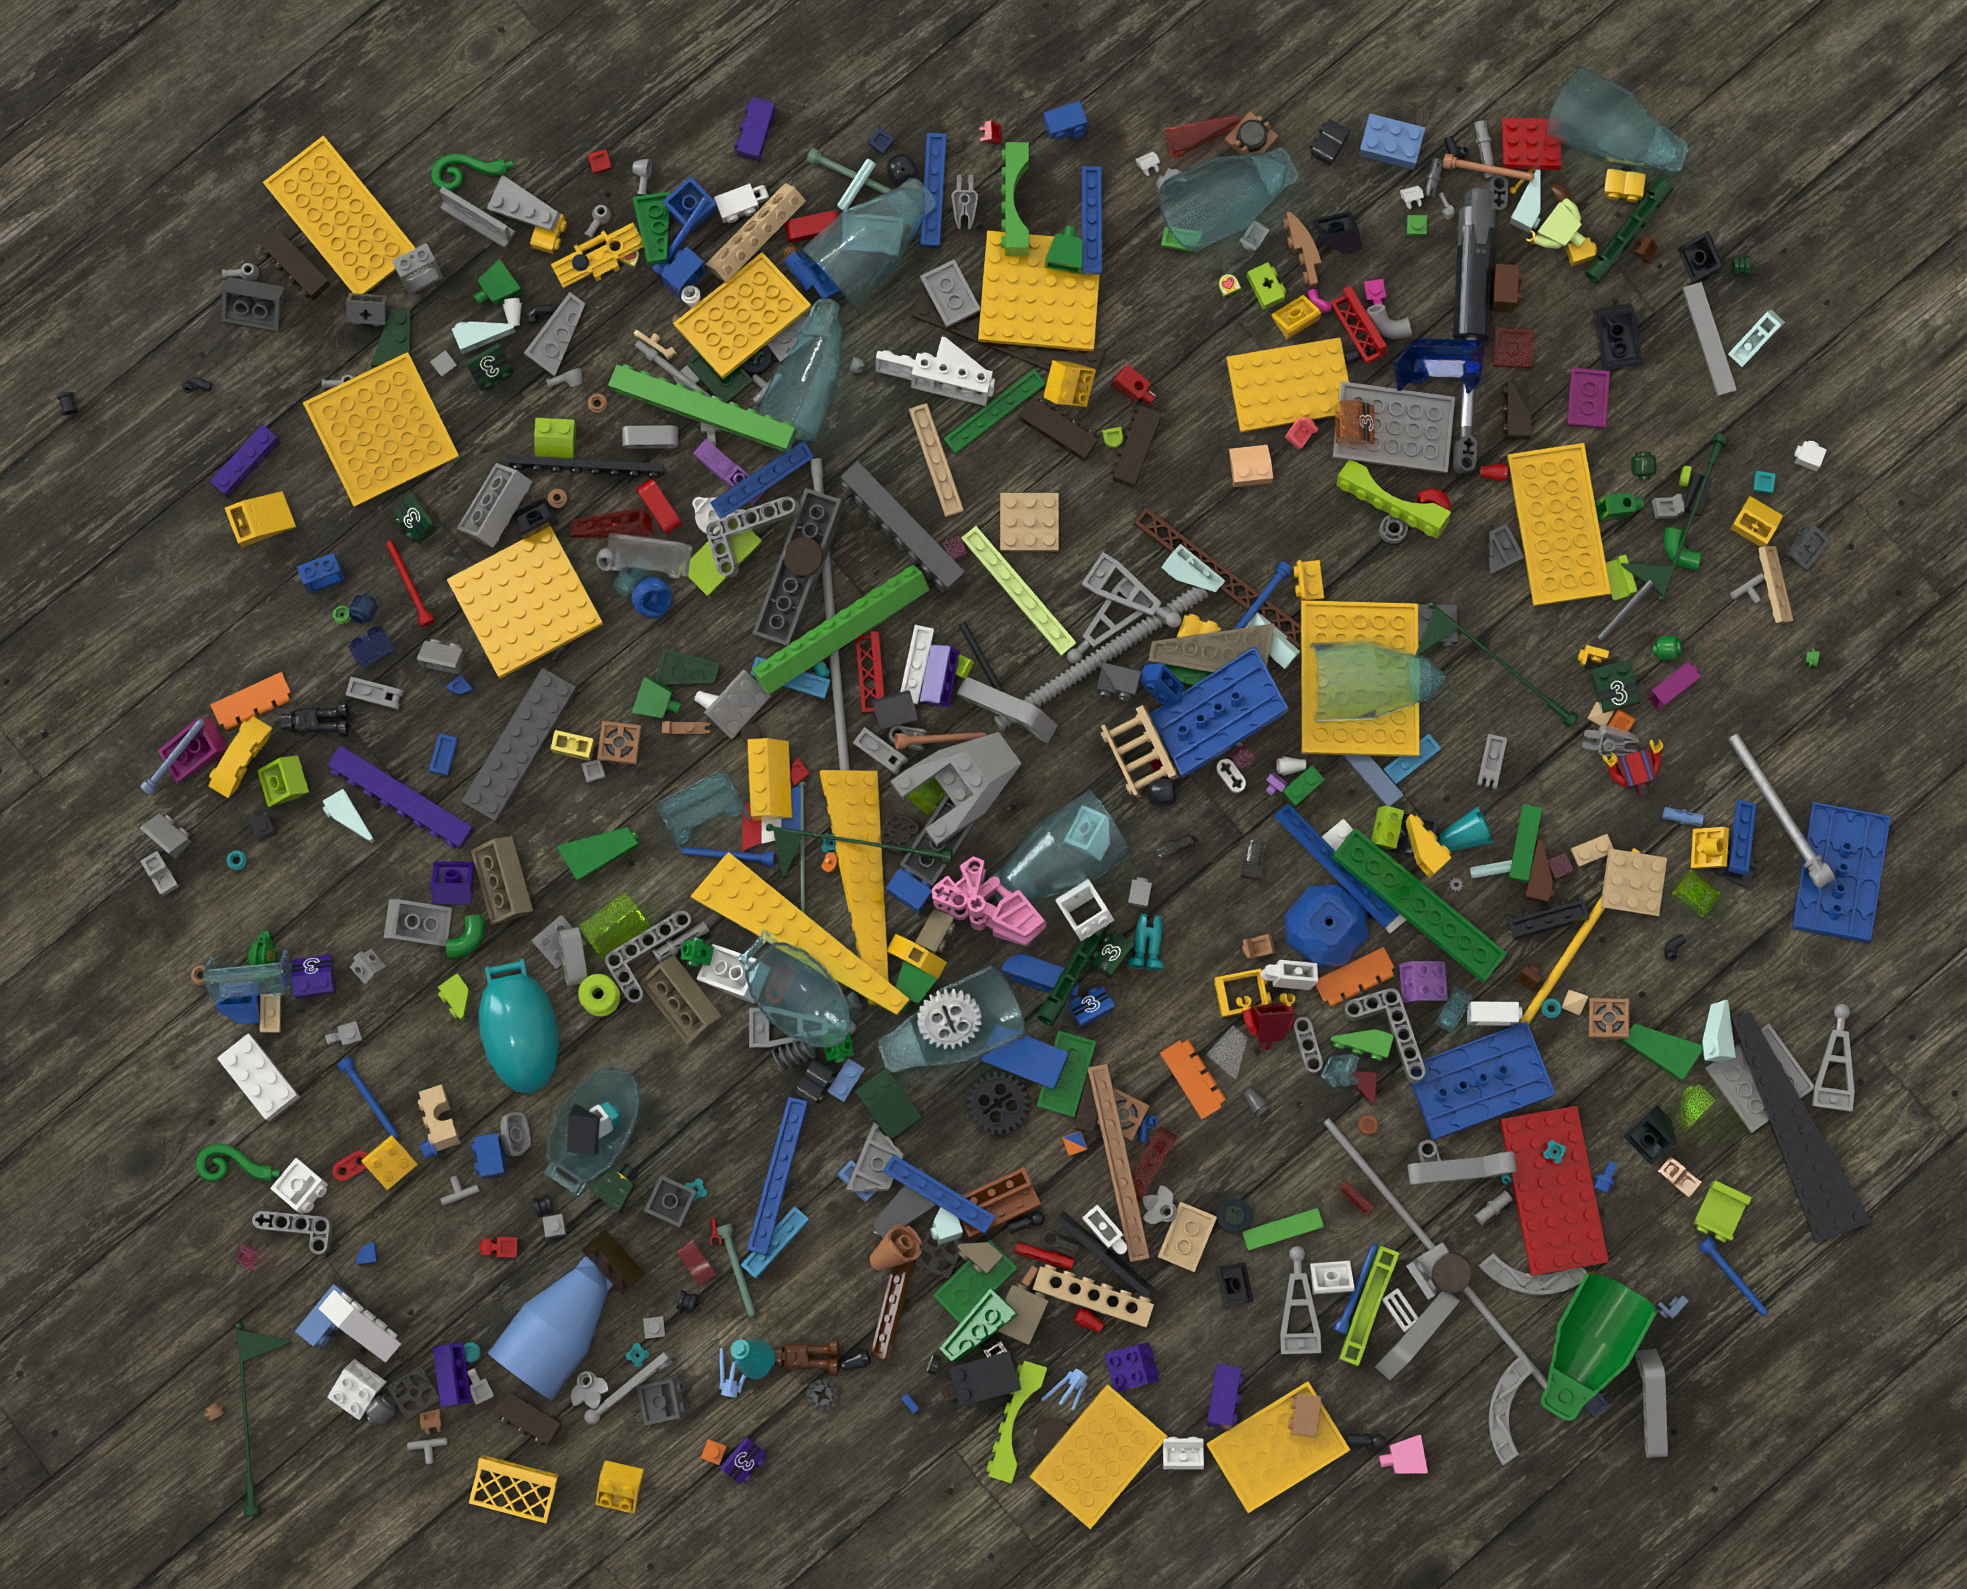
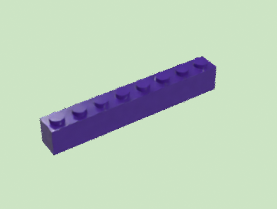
[327,745,474,849]

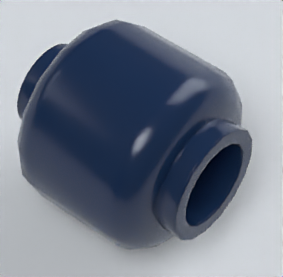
[348,594,377,624]

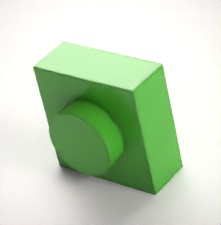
[1407,215,1427,236]

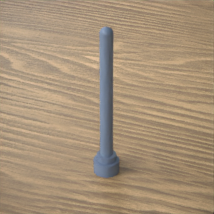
[140,719,205,795]

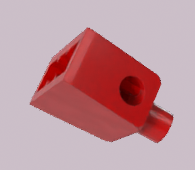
[1110,364,1156,405]

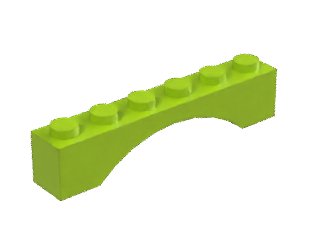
[1336,460,1451,539]
[1338,1246,1399,1366]
[986,1361,1047,1484]

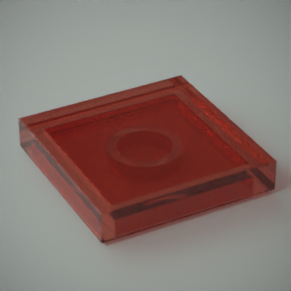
[1493,328,1533,369]
[1338,1181,1375,1215]

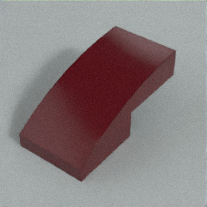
[676,1240,717,1286]

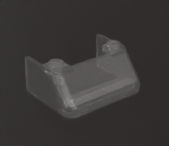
[607,533,692,578]

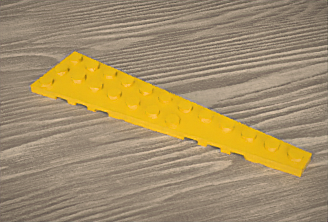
[820,770,889,1005]
[690,852,910,1015]

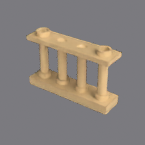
[1101,705,1179,798]

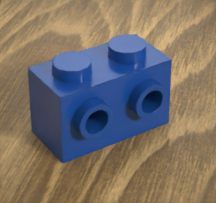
[1139,663,1184,704]

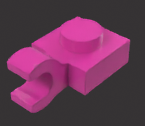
[1364,279,1386,305]

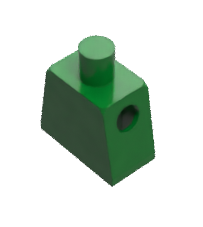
[1044,226,1082,274]
[473,259,522,306]
[1595,492,1644,523]
[632,676,681,718]
[895,961,938,1012]

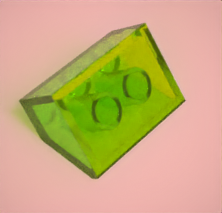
[578,891,650,960]

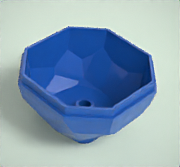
[1284,884,1370,969]

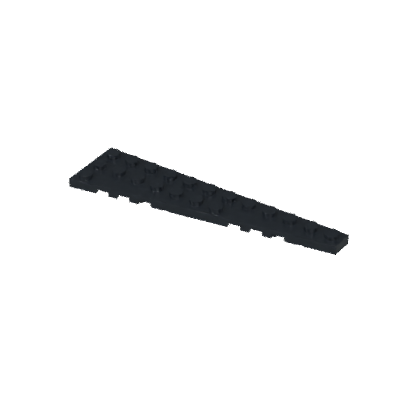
[1731,1012,1872,1243]

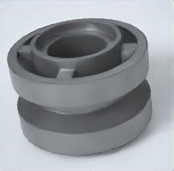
[1379,515,1408,544]

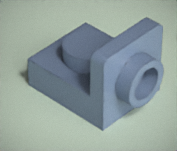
[1656,1296,1688,1320]

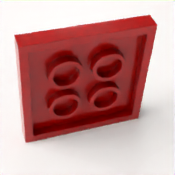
[1501,118,1562,170]

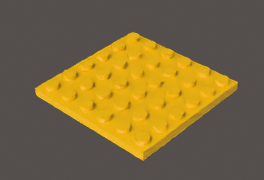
[978,231,1100,352]
[303,352,459,507]
[447,526,603,679]

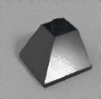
[1313,211,1362,253]
[1624,1105,1677,1165]

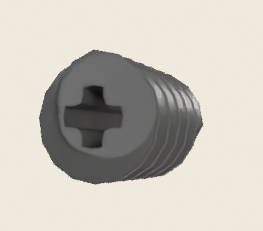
[772,1034,816,1072]

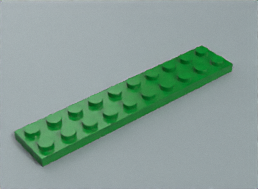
[1331,828,1507,983]

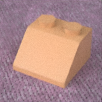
[1229,445,1273,487]

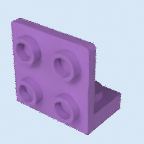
[1399,961,1448,1003]

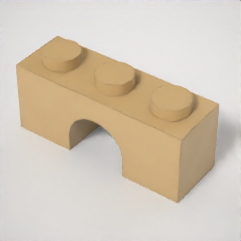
[418,1084,460,1151]

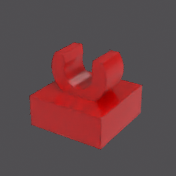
[980,121,1002,145]

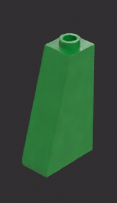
[557,827,640,883]
[1621,1024,1703,1081]

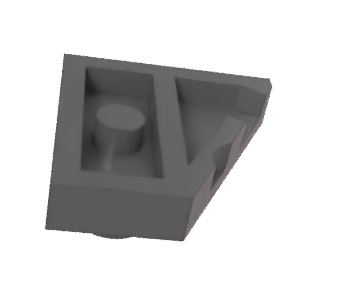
[1488,523,1525,575]

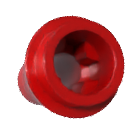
[1480,463,1509,482]
[1073,1307,1104,1333]

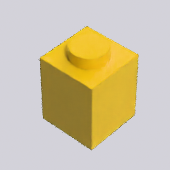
[1565,237,1597,267]

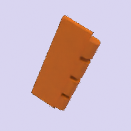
[210,672,291,731]
[1315,947,1394,1007]
[1160,1039,1226,1120]

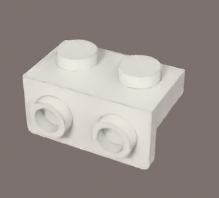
[1163,1437,1204,1469]

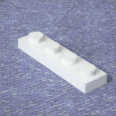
[900,625,934,705]

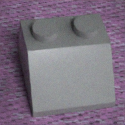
[417,639,465,675]
[140,814,191,859]

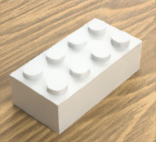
[217,1033,300,1121]
[318,1290,401,1362]

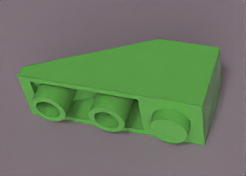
[1329,1029,1394,1061]

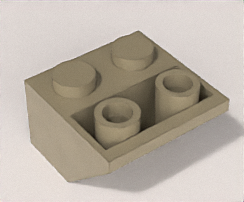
[915,909,956,955]

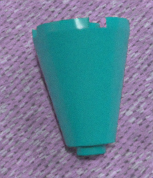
[1437,806,1494,852]
[731,1339,775,1379]

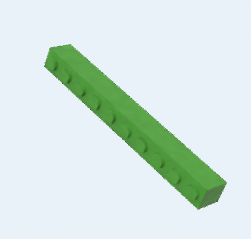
[608,364,797,454]
[752,565,930,695]

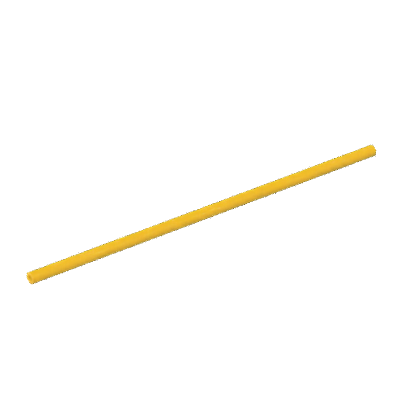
[1517,848,1641,1025]

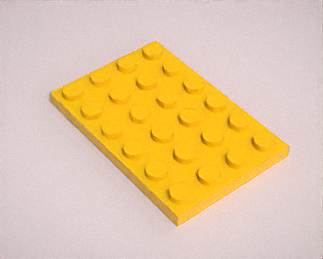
[673,252,812,379]
[1226,338,1349,433]
[1206,1381,1350,1513]
[1029,1384,1168,1529]

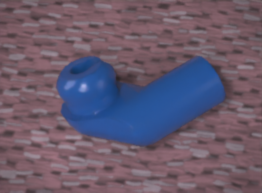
[1138,1115,1158,1142]

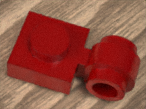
[479,1237,518,1258]

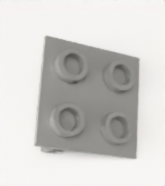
[531,915,586,969]

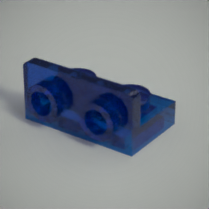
[348,626,395,669]

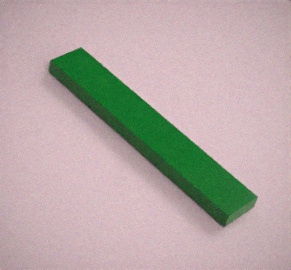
[943,369,1047,455]

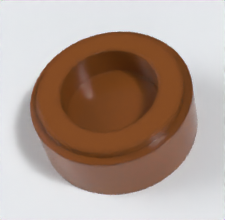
[1358,1115,1378,1135]

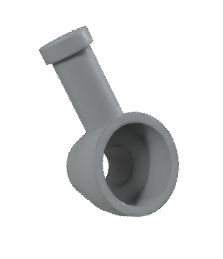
[633,159,652,195]
[584,205,612,239]
[222,263,259,281]
[546,368,583,388]
[322,374,355,389]

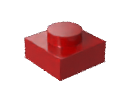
[588,149,612,174]

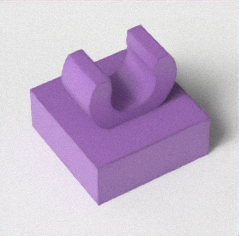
[1266,772,1289,796]

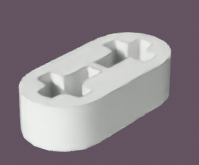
[1216,759,1246,793]

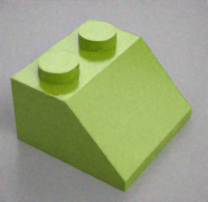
[534,418,576,459]
[257,755,309,807]

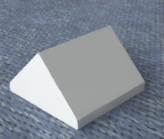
[1310,1261,1354,1295]

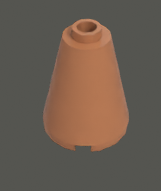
[870,1224,922,1271]

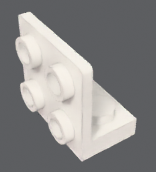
[328,1359,386,1420]

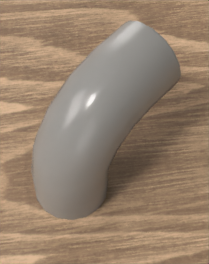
[1366,304,1413,340]

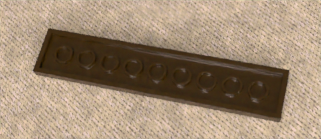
[911,286,1104,374]

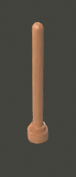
[1443,153,1534,181]
[894,732,987,749]

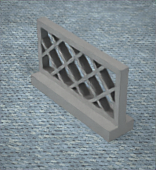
[439,186,516,249]

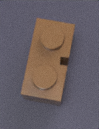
[1288,1393,1321,1437]

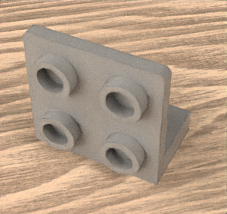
[1407,1242,1450,1300]

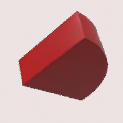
[791,759,810,786]

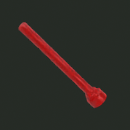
[386,541,435,627]

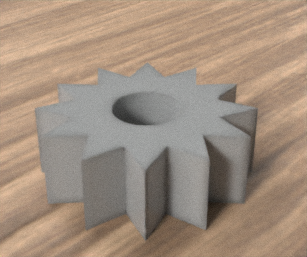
[1448,877,1464,893]

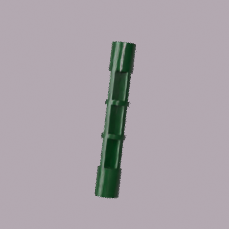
[1584,178,1673,284]
[1037,911,1112,1026]

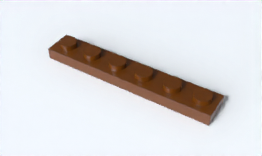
[870,1261,914,1360]

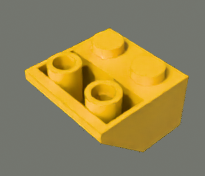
[1043,360,1096,407]
[1730,496,1783,547]
[596,1460,644,1514]

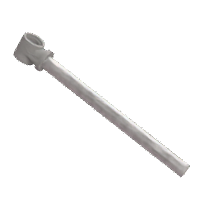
[1728,734,1836,889]

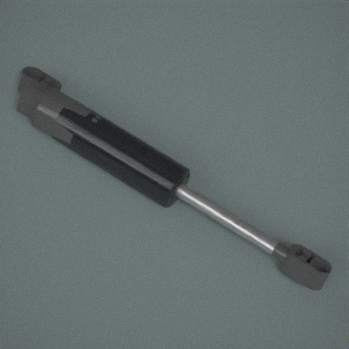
[1453,175,1508,475]

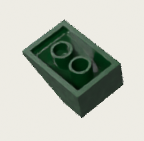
[855,1068,922,1140]

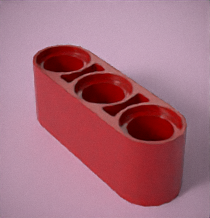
[784,211,843,243]
[636,478,682,534]

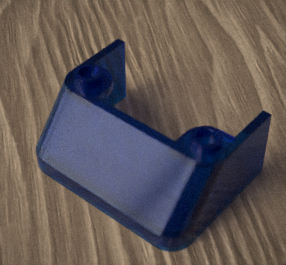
[1393,338,1485,393]

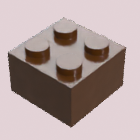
[1491,264,1522,313]

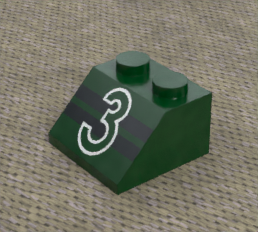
[465,343,514,391]
[394,493,438,544]
[1591,659,1640,713]
[1091,932,1135,979]

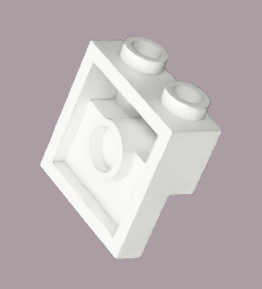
[270,1158,328,1215]

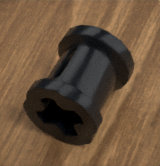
[57,392,78,416]

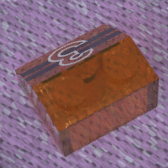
[1335,400,1375,444]

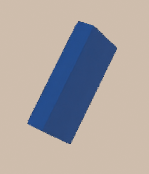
[429,733,458,776]

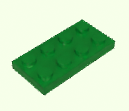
[1036,1030,1096,1118]
[933,1240,1017,1323]

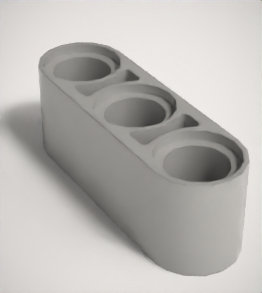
[622,425,678,449]
[558,927,588,987]
[1293,1017,1323,1074]

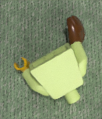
[1526,183,1585,249]

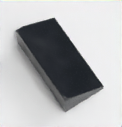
[1684,472,1712,516]

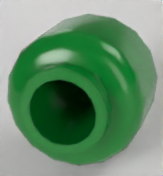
[1653,635,1682,662]

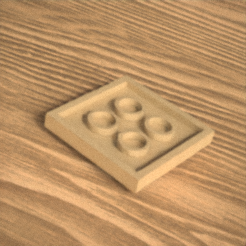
[1000,493,1059,552]
[1600,849,1667,916]

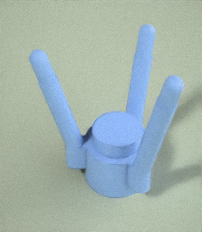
[719,1348,746,1397]
[1041,1369,1088,1411]

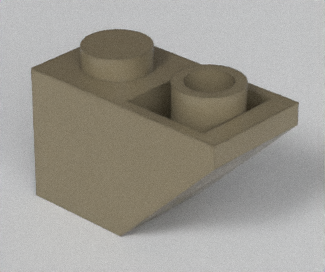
[957,1242,1003,1274]

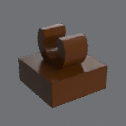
[1632,236,1658,264]
[1516,964,1542,990]

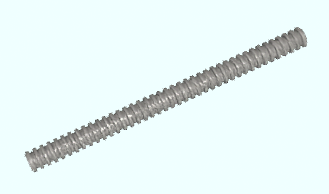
[994,586,1208,731]

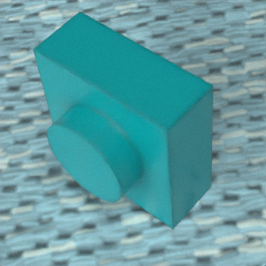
[1753,471,1776,494]
[601,1101,620,1128]

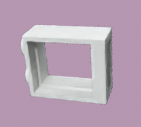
[1055,879,1114,941]
[1467,1002,1522,1026]

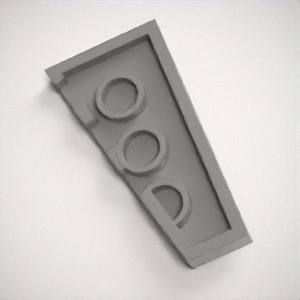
[487,175,561,232]
[524,292,585,377]

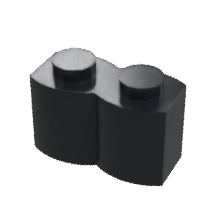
[1309,119,1350,166]
[794,1059,836,1105]

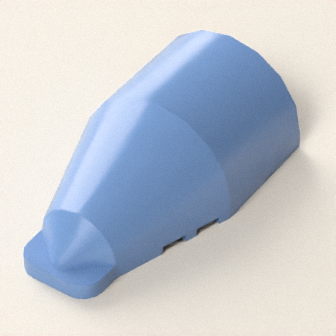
[488,1256,613,1400]

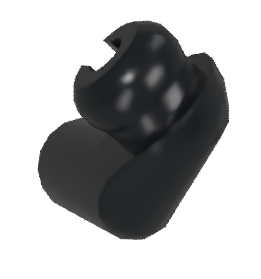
[1444,136,1469,159]
[526,304,553,324]
[182,377,212,393]
[1664,934,1686,962]

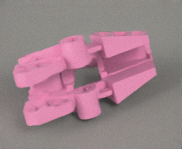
[932,856,1047,946]

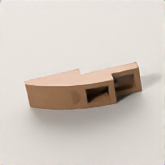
[1283,212,1321,289]

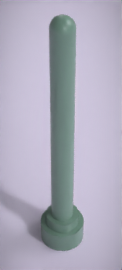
[806,147,893,196]
[716,1223,755,1317]

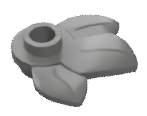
[1142,1185,1177,1224]
[571,1371,608,1409]

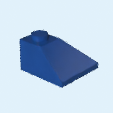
[216,980,260,1024]

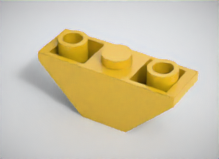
[887,934,947,979]

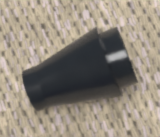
[840,1349,871,1371]

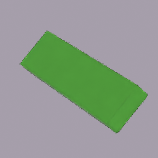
[1242,1208,1324,1251]

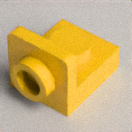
[1577,645,1609,667]

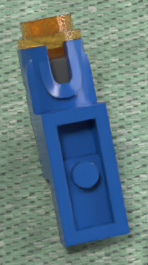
[782,244,840,300]

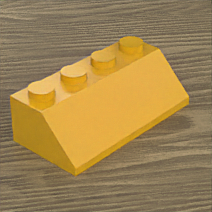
[748,738,792,821]

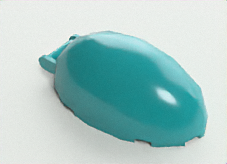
[478,958,559,1094]

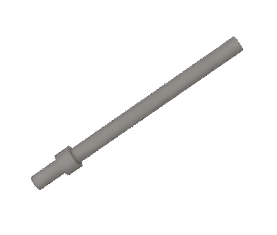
[635,340,712,398]

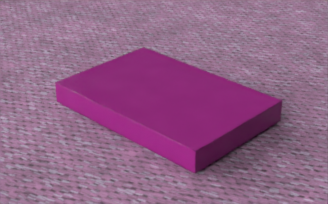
[1567,368,1610,429]

